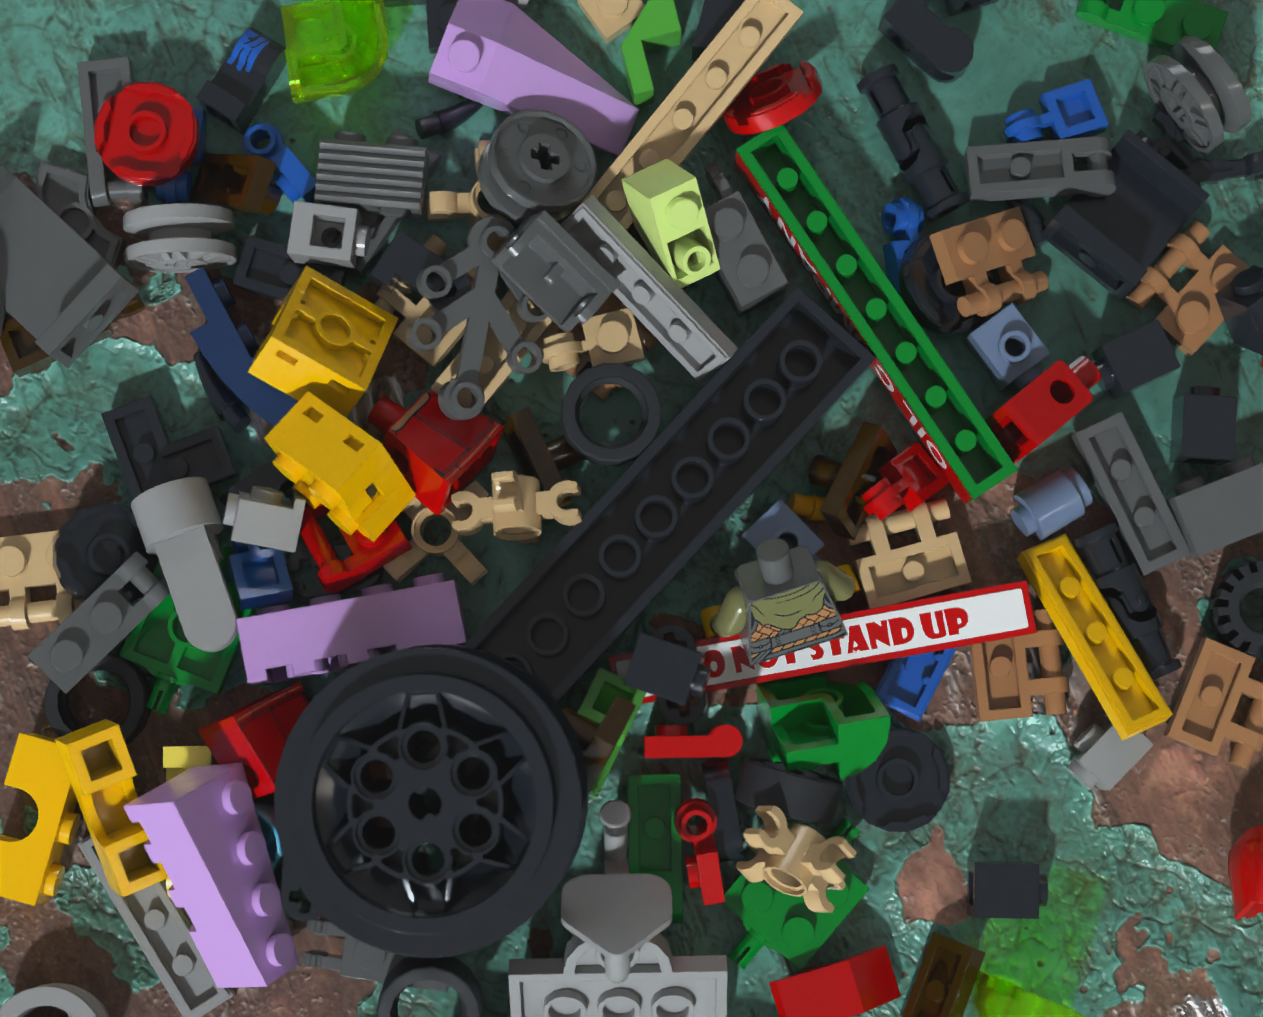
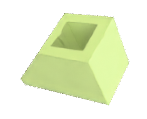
[621,158,720,288]

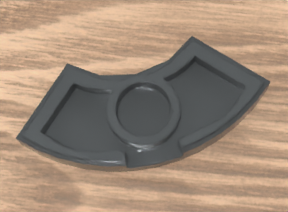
[36,160,127,270]

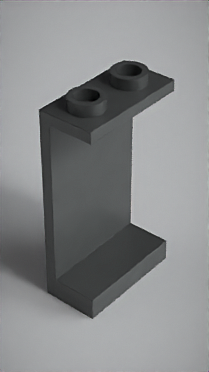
[0,164,139,368]

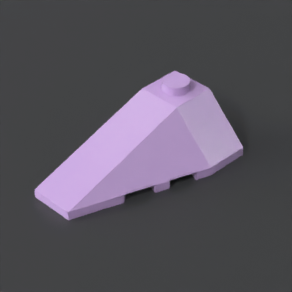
[428,0,639,157]

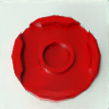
[722,61,823,135]
[94,82,200,186]

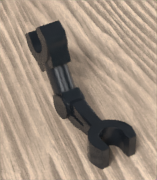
[1136,111,1263,186]

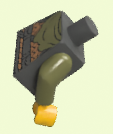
[700,538,862,666]

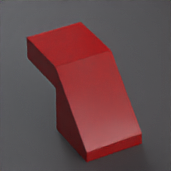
[769,945,901,1017]

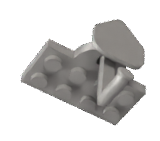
[508,800,727,1017]

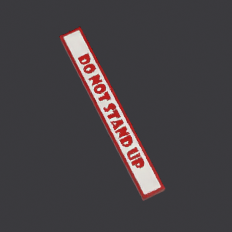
[608,580,1037,704]

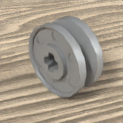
[123,203,237,273]

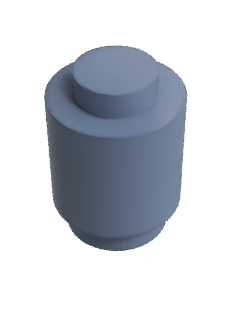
[1010,468,1093,540]

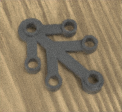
[406,216,548,420]

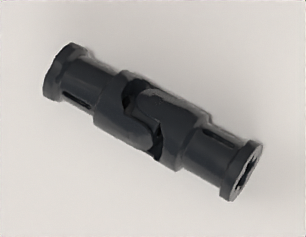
[856,64,969,222]
[1073,522,1182,680]

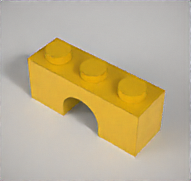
[55,719,169,897]
[0,733,80,906]

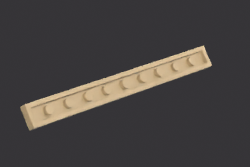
[431,0,804,409]

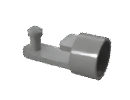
[131,477,238,652]

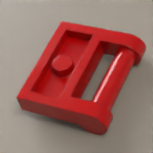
[289,498,412,593]
[644,724,743,758]

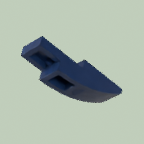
[184,267,298,427]

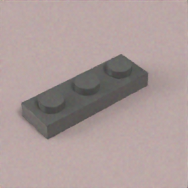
[1071,412,1191,576]

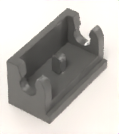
[490,210,620,333]

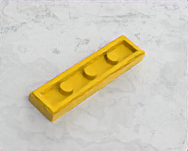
[1017,533,1173,741]

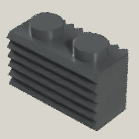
[314,131,430,219]

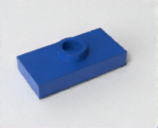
[874,648,957,722]

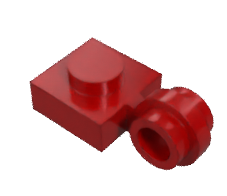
[861,441,950,521]
[674,798,725,906]

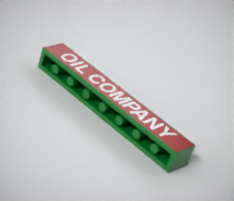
[734,125,1018,505]

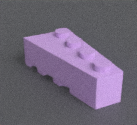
[236,573,469,686]
[123,762,300,988]

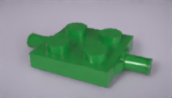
[119,541,256,714]
[724,818,870,970]

